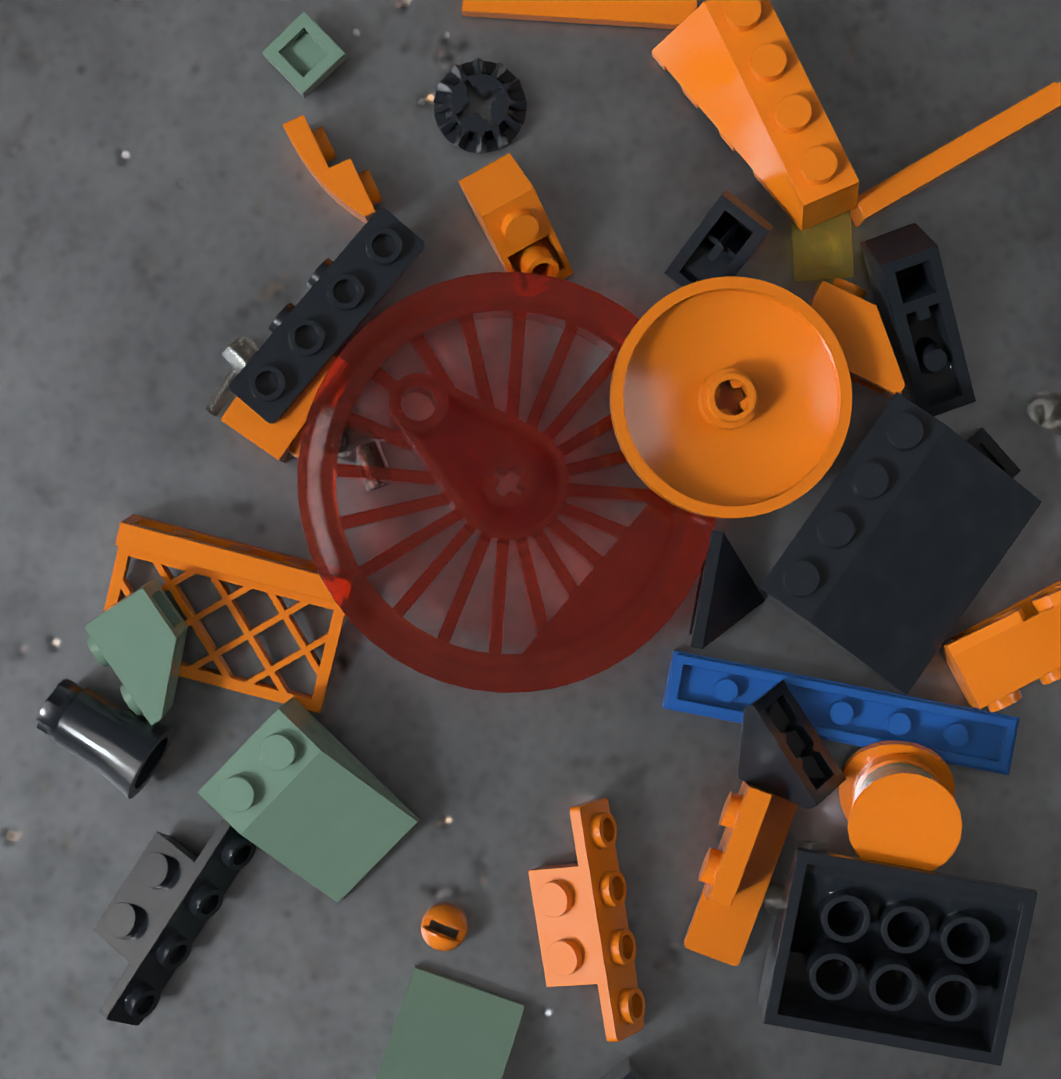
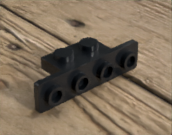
[229,208,425,424]
[93,818,256,1026]

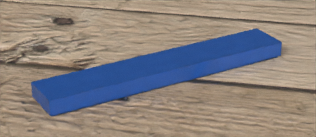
[662,650,1020,775]

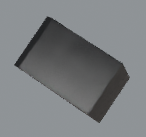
[664,190,773,287]

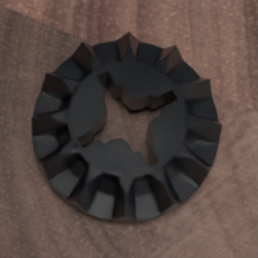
[433,58,527,153]

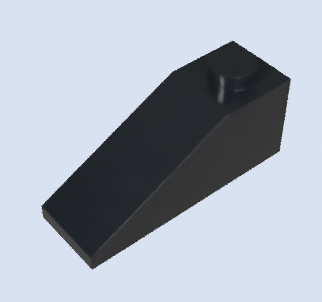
[860,223,976,416]

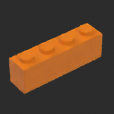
[652,0,860,231]
[939,579,1061,712]

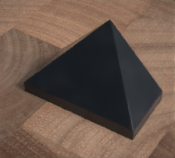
[687,530,765,649]
[737,680,846,809]

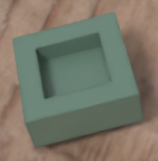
[262,11,347,98]

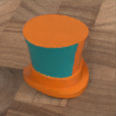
[838,740,962,871]

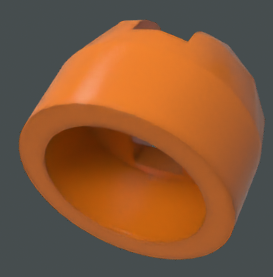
[421,902,468,951]

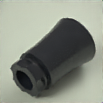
[36,678,175,799]

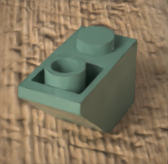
[84,578,188,725]

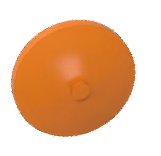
[610,276,852,519]

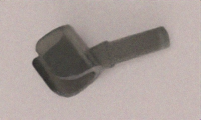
[205,337,259,417]

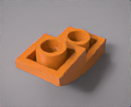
[282,115,383,224]

